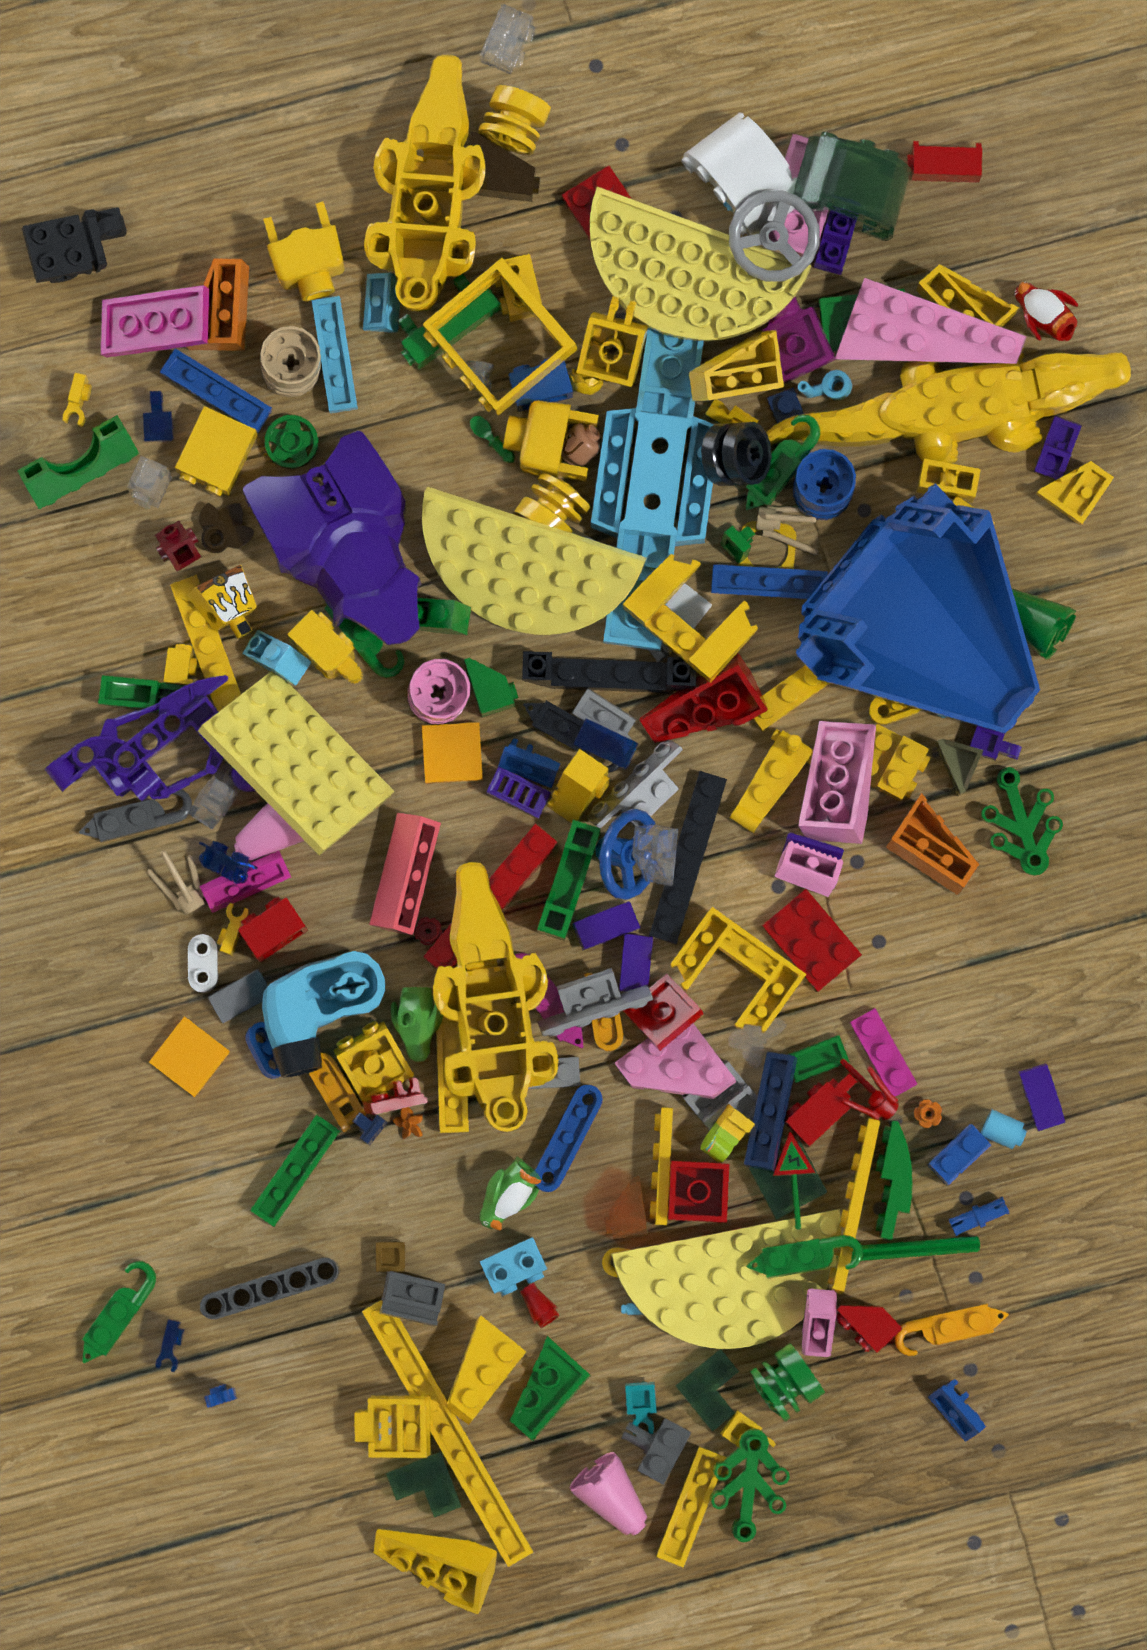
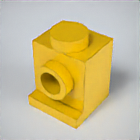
[163,644,197,685]

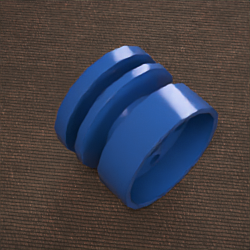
[793,449,856,520]

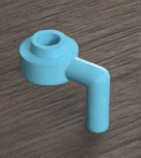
[798,370,852,400]

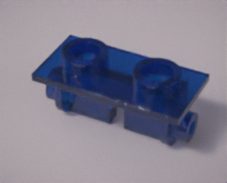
[199,840,258,884]

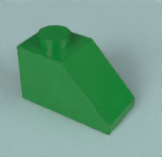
[464,658,518,717]

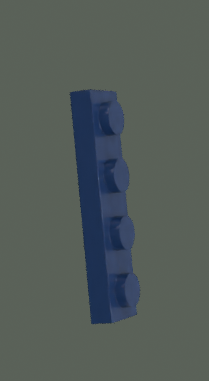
[744,1052,797,1171]

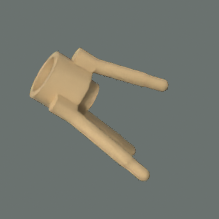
[756,506,818,555]
[147,851,205,915]

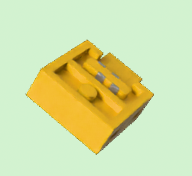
[354,1395,431,1458]

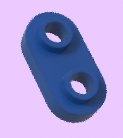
[246,1022,281,1079]

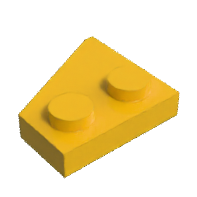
[1035,461,1114,525]

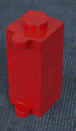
[906,141,982,183]

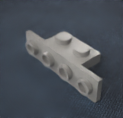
[587,740,683,829]
[537,968,653,1036]

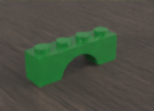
[17,415,139,509]
[537,820,601,941]

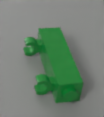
[398,274,501,370]

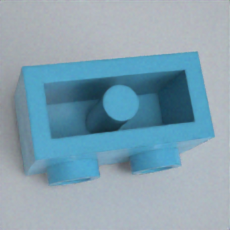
[480,1237,547,1296]

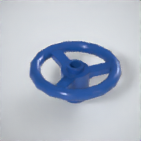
[595,808,660,900]

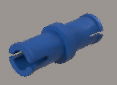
[949,1197,1010,1236]

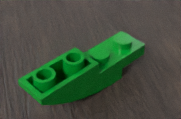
[875,1120,913,1240]

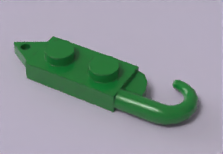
[324,603,405,678]
[82,1261,156,1363]

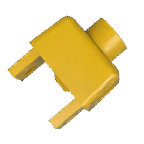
[263,201,345,302]
[503,400,599,482]

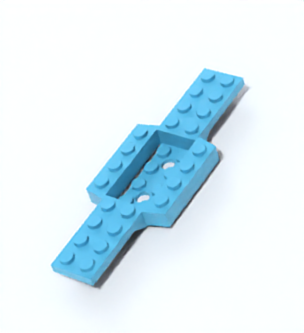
[591,327,714,651]

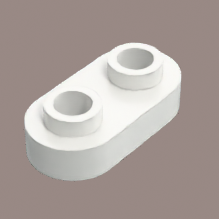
[188,934,218,993]

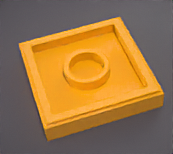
[422,722,483,784]
[149,1016,230,1098]

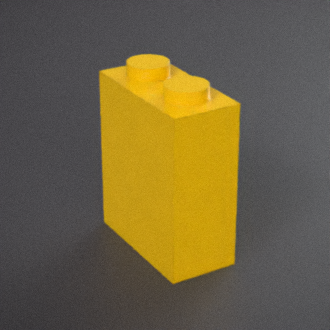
[175,406,258,497]

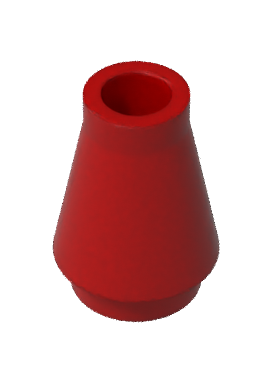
[520,1283,559,1328]

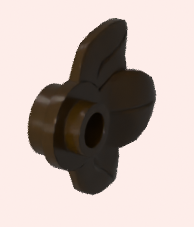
[199,503,255,554]

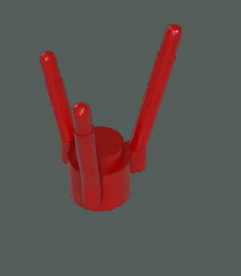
[840,1059,899,1120]

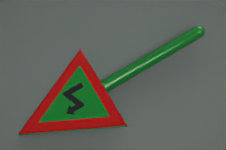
[772,1131,815,1230]

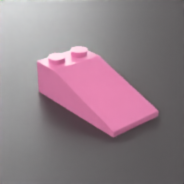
[798,721,876,844]

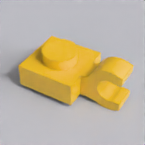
[62,373,92,427]
[705,399,758,423]
[217,903,249,957]

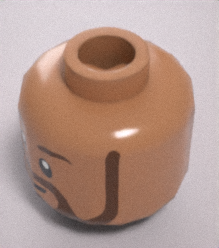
[561,423,602,466]

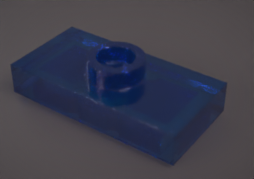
[574,718,639,770]

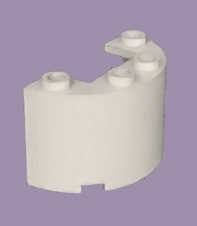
[681,112,806,236]

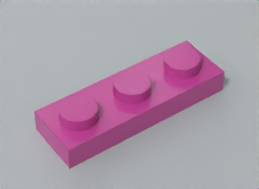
[200,850,291,913]
[849,1008,917,1097]

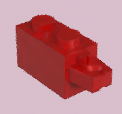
[784,1073,857,1147]

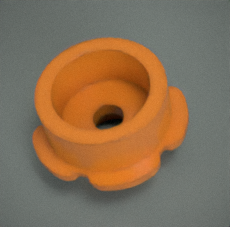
[914,1099,942,1128]

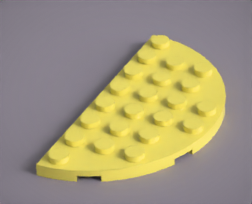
[590,187,811,341]
[422,487,647,635]
[611,1209,842,1349]

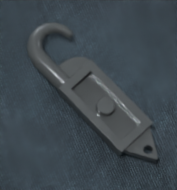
[79,789,192,843]

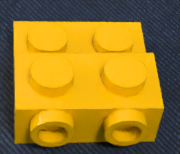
[870,724,931,802]
[333,1021,415,1102]

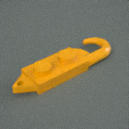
[894,1304,1009,1356]

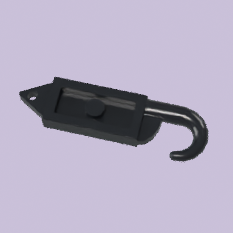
[523,700,624,773]

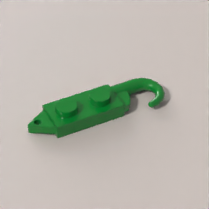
[746,415,820,510]
[746,1235,863,1279]

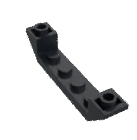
[522,651,696,693]

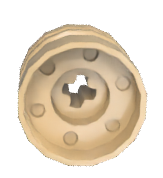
[260,326,321,397]

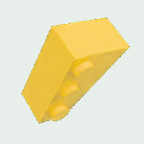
[916,264,1019,327]
[689,330,784,401]
[547,749,610,824]

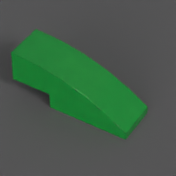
[98,675,186,716]

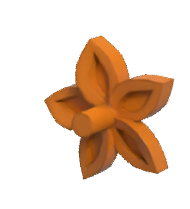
[392,1107,423,1139]

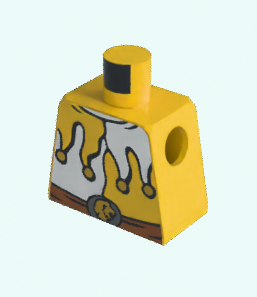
[187,564,256,639]

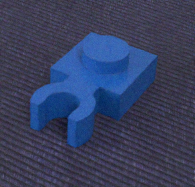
[204,1384,238,1408]

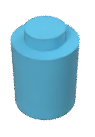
[981,1109,1027,1150]

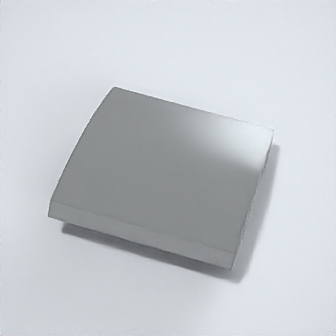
[681,1060,758,1131]

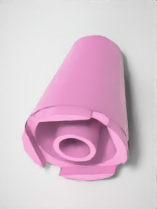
[234,803,304,861]
[570,1452,647,1535]

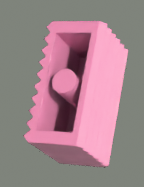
[775,841,843,897]
[802,1289,837,1357]

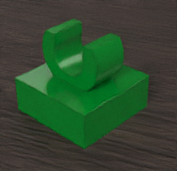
[720,526,755,564]

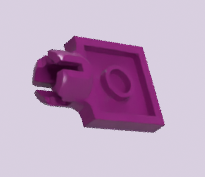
[761,296,836,384]

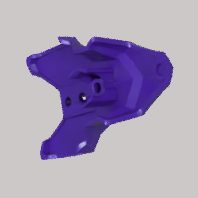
[243,431,421,645]

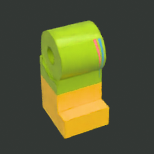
[700,1104,755,1163]

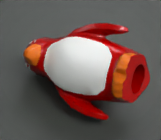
[1014,282,1078,341]

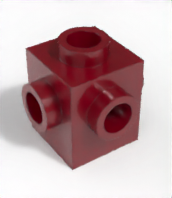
[155,521,201,572]

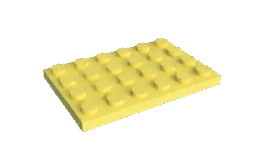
[198,671,395,856]

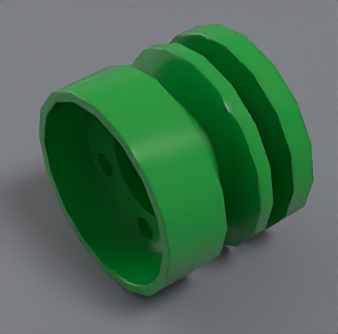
[749,1343,825,1422]

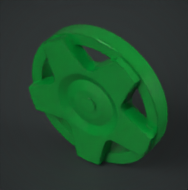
[264,415,318,469]

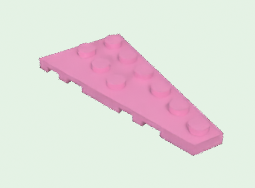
[835,278,1027,364]

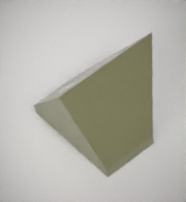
[935,739,983,797]

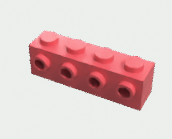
[369,813,441,935]

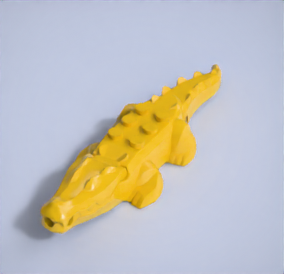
[766,348,1131,464]

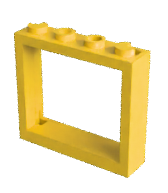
[423,258,577,416]

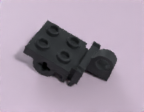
[22,207,127,283]

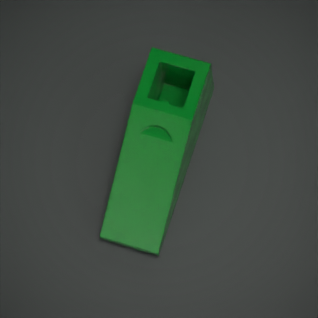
[417,598,471,635]

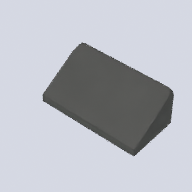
[208,969,268,1023]

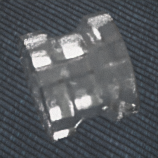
[463,361,494,390]

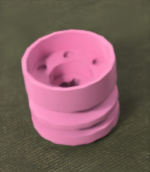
[407,659,470,725]

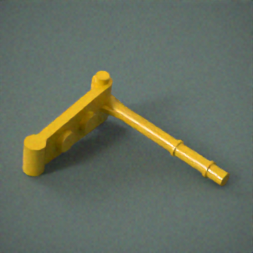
[729,729,813,833]

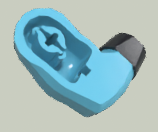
[262,951,385,1078]

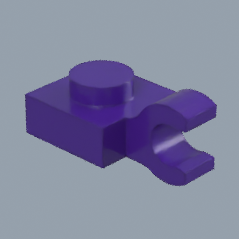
[970,726,1022,761]

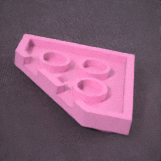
[615,1023,736,1099]

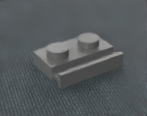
[379,1271,445,1326]

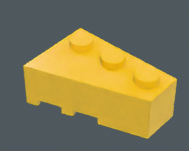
[446,1315,526,1425]

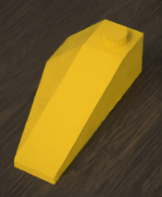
[374,1529,497,1615]

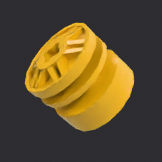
[478,85,551,155]
[513,472,590,533]

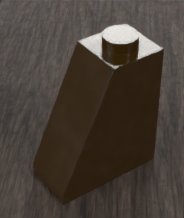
[469,132,540,202]

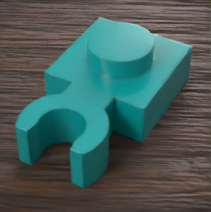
[625,1382,657,1435]

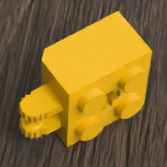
[576,296,648,387]
[287,610,363,685]

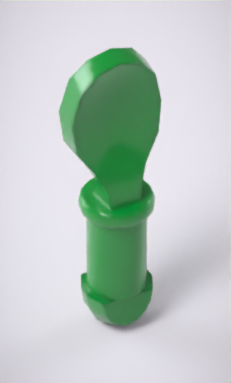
[470,415,515,464]

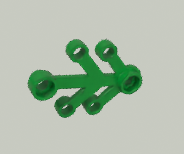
[981,767,1063,876]
[710,1429,790,1542]

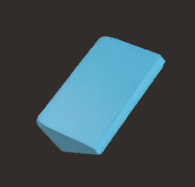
[363,272,400,333]

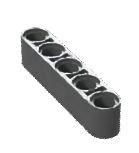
[200,1258,340,1319]

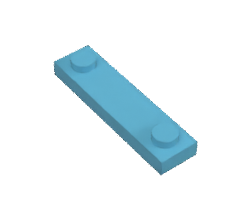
[312,296,358,414]

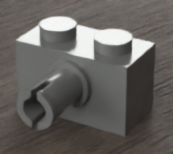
[621,1417,691,1485]

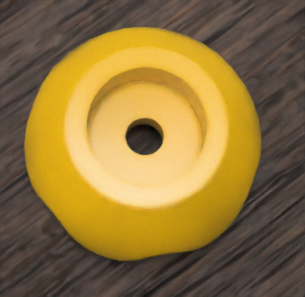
[569,369,604,395]

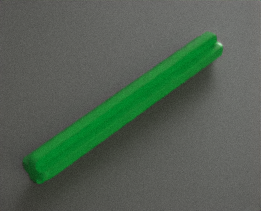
[837,1236,980,1262]

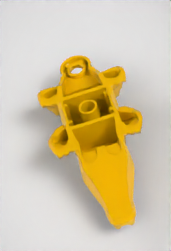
[364,55,485,311]
[433,862,558,1132]

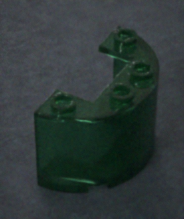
[793,132,911,241]

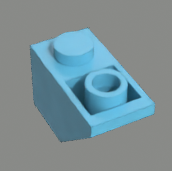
[242,630,311,686]

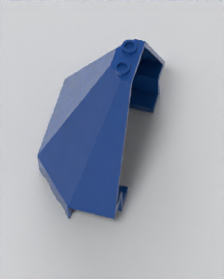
[796,483,1040,733]

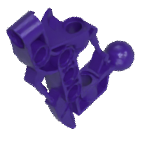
[44,675,256,801]

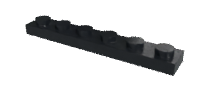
[649,771,727,945]

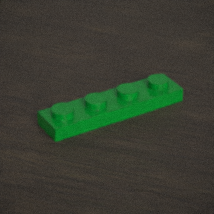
[250,1114,341,1227]

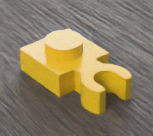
[721,1410,776,1449]

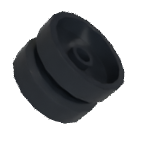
[701,422,772,486]

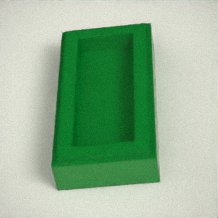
[788,1035,850,1083]

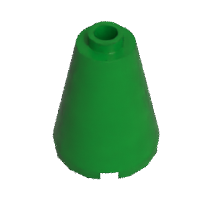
[1012,588,1076,660]

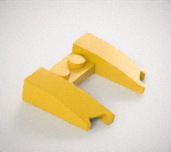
[623,554,758,683]
[670,907,806,1033]

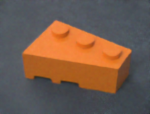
[186,258,249,351]
[885,793,979,895]

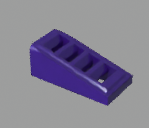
[486,767,551,819]

